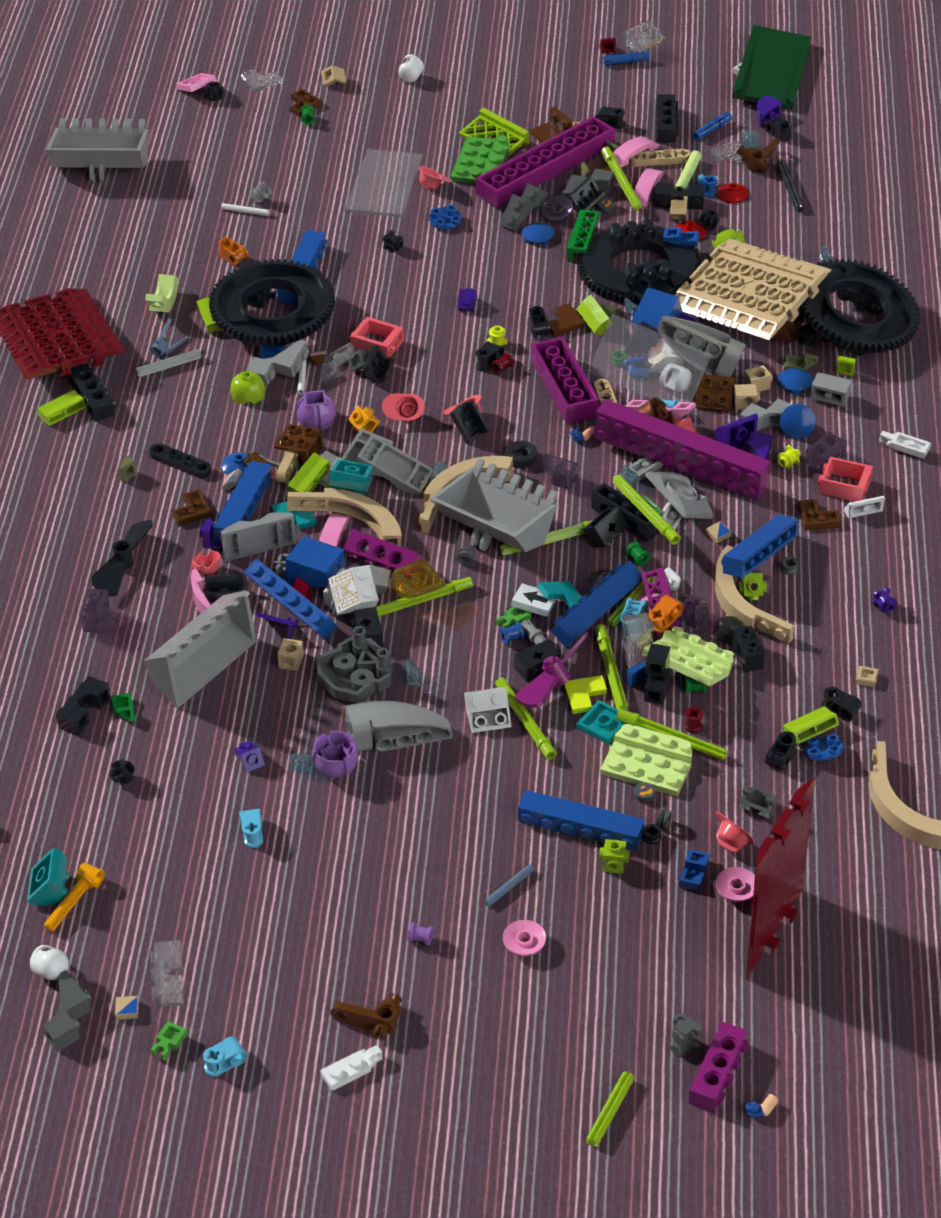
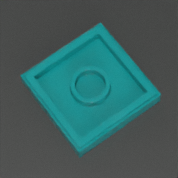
[576,700,627,746]

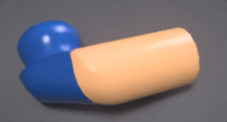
[570,426,594,441]
[746,1094,778,1118]

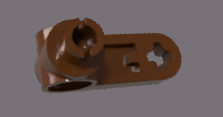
[736,138,780,173]
[330,993,402,1040]

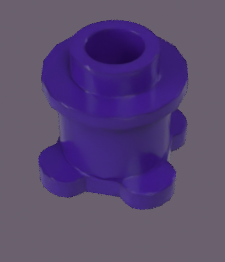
[872,587,897,613]

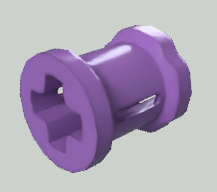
[407,922,434,946]

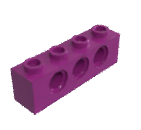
[344,529,423,578]
[688,1021,749,1112]

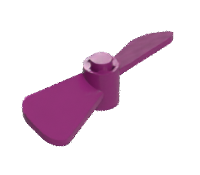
[515,632,589,708]

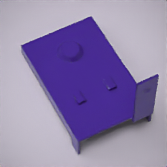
[256,612,299,639]

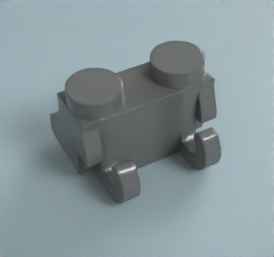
[739,786,778,819]
[671,1013,702,1057]

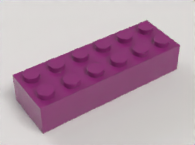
[531,337,600,424]

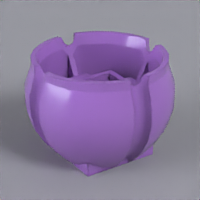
[296,390,336,431]
[312,731,359,780]

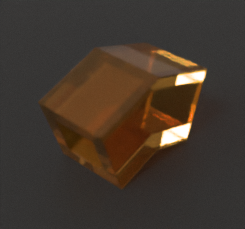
[244,452,267,466]

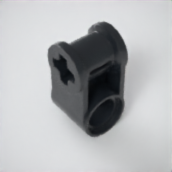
[595,106,625,129]
[764,116,792,142]
[529,306,550,337]
[476,341,505,371]
[822,687,862,721]
[765,731,796,771]

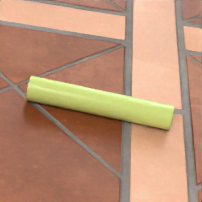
[674,151,702,191]

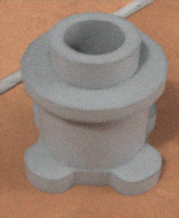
[250,181,272,203]

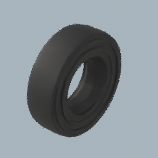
[505,441,537,468]

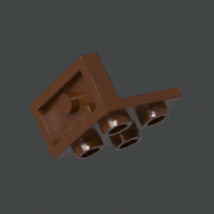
[530,107,573,143]
[695,374,735,412]
[274,424,324,465]

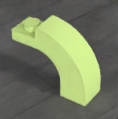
[145,274,179,313]

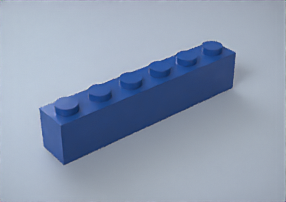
[277,230,328,305]
[212,461,272,543]
[721,514,798,578]
[244,558,338,640]
[550,561,643,648]
[518,790,645,851]

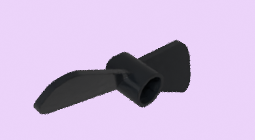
[91,520,153,597]

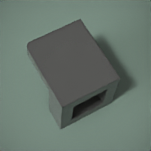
[347,349,370,372]

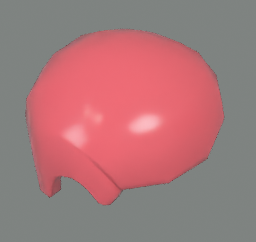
[192,551,222,575]

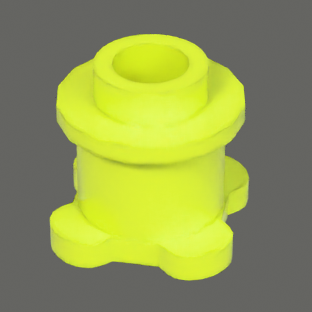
[487,326,507,346]
[777,445,801,469]

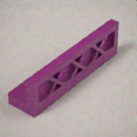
[642,567,681,637]

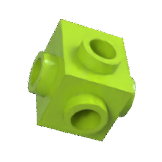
[739,573,767,600]
[599,839,630,874]

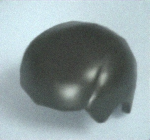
[714,615,744,644]

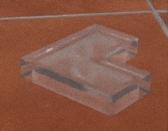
[241,69,282,92]
[709,141,744,166]
[322,342,354,384]

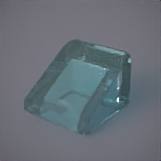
[742,131,759,149]
[820,244,834,262]
[406,659,423,687]
[289,753,313,772]

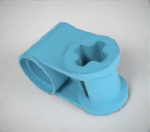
[620,598,649,635]
[239,808,263,848]
[203,1036,248,1077]

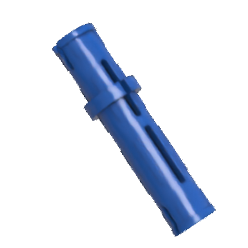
[603,51,649,66]
[692,111,732,141]

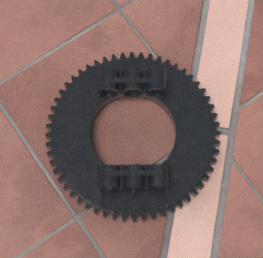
[578,219,701,306]
[799,258,920,356]
[209,259,335,346]

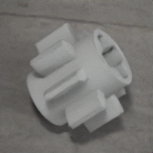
[274,554,289,577]

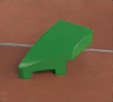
[111,693,135,723]

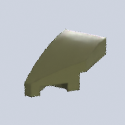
[784,353,819,370]

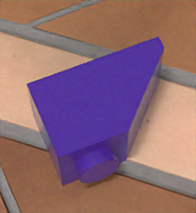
[757,95,782,128]
[744,432,772,460]

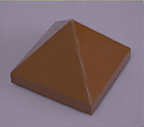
[307,351,327,366]

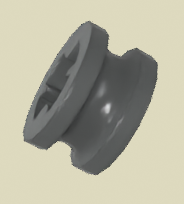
[457,547,475,565]
[781,556,799,575]
[656,808,672,829]

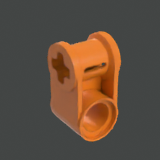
[219,238,249,266]
[648,595,684,633]

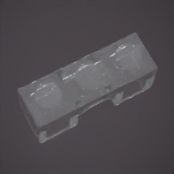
[150,940,184,1008]

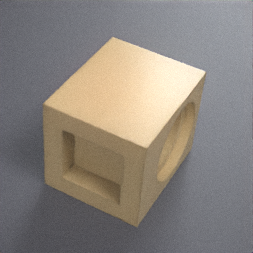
[744,365,773,392]
[734,384,760,410]
[277,638,304,671]

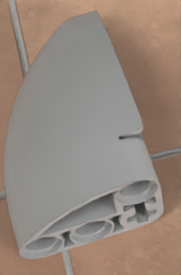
[657,316,746,377]
[343,701,453,752]

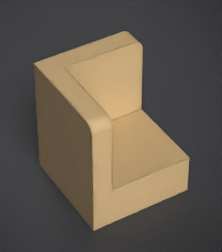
[321,65,346,86]
[670,196,687,220]

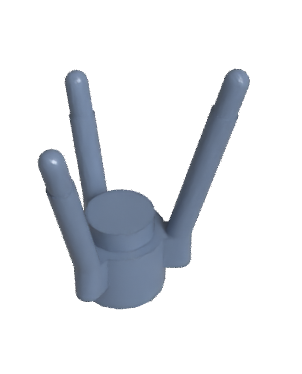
[150,318,189,357]

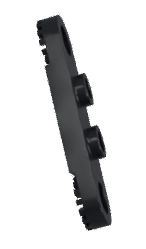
[149,444,212,478]

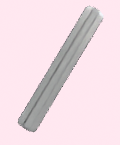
[136,349,202,377]

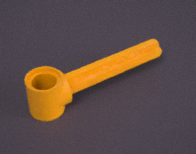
[44,862,105,932]

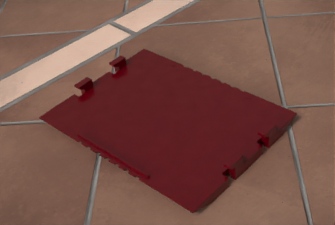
[0,288,126,380]
[746,777,815,980]

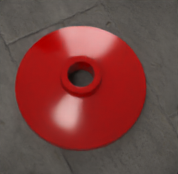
[716,183,749,203]
[676,221,707,241]

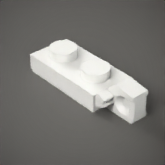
[879,431,931,459]
[320,1045,383,1091]

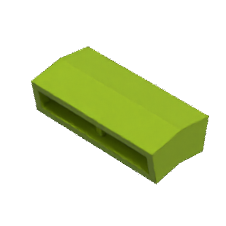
[577,295,613,336]
[196,297,222,334]
[37,390,86,426]
[287,452,331,492]
[783,706,839,744]

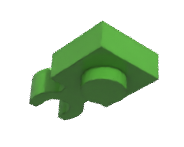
[496,607,532,628]
[151,1021,188,1061]

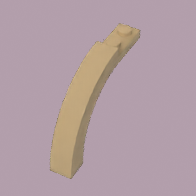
[419,456,513,534]
[287,488,402,546]
[715,545,794,644]
[869,741,941,850]

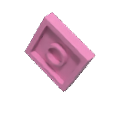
[176,73,217,92]

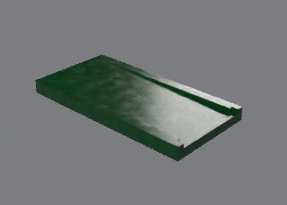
[732,25,812,110]

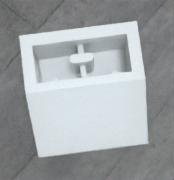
[464,687,511,733]

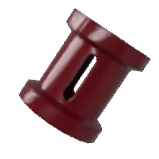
[491,353,514,374]
[684,707,703,733]

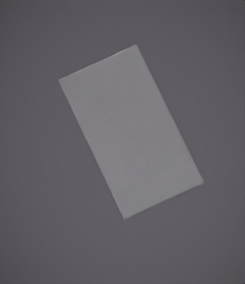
[345,149,423,217]
[588,314,712,402]

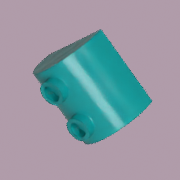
[329,459,373,495]
[27,848,70,906]

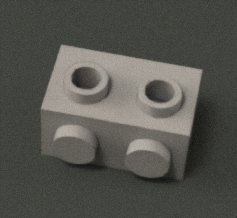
[810,372,852,406]

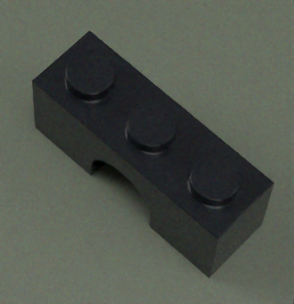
[655,182,705,210]
[644,643,671,705]
[56,676,111,736]

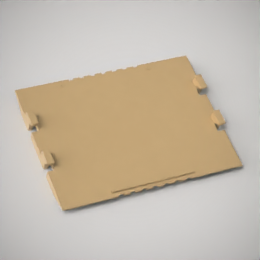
[675,239,832,340]

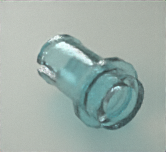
[431,461,448,481]

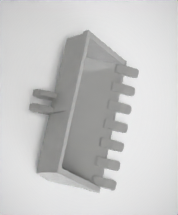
[46,118,149,181]
[429,458,558,552]
[144,590,257,709]

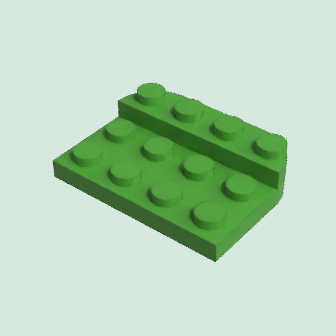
[451,135,509,184]

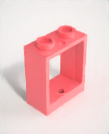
[350,317,404,358]
[818,457,873,501]

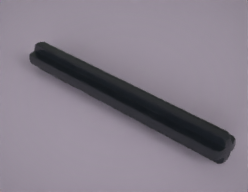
[777,160,804,212]

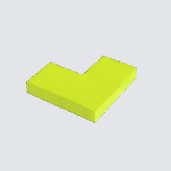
[564,675,607,714]

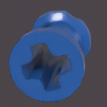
[703,176,717,197]
[500,622,524,644]

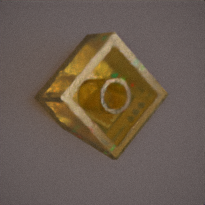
[390,558,446,598]

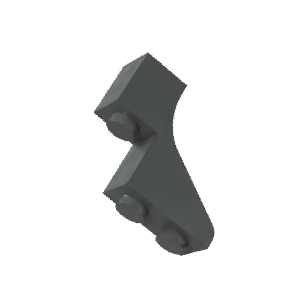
[561,169,614,207]
[500,183,548,230]
[43,970,92,1052]

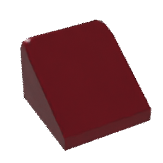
[599,38,616,53]
[293,577,311,601]

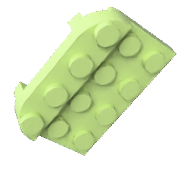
[642,626,734,687]
[600,724,692,797]

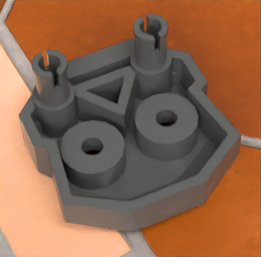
[316,626,395,703]

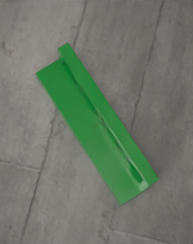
[567,210,599,262]

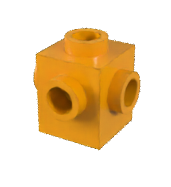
[348,405,380,433]

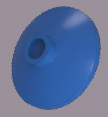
[221,452,257,475]

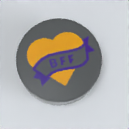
[598,198,614,213]
[634,782,655,803]

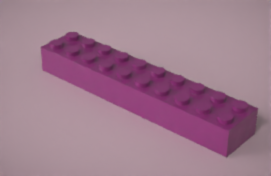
[476,116,615,208]
[594,399,770,501]

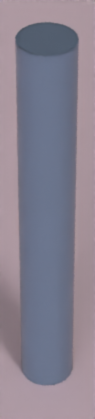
[484,864,534,907]

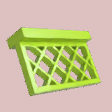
[459,107,530,158]

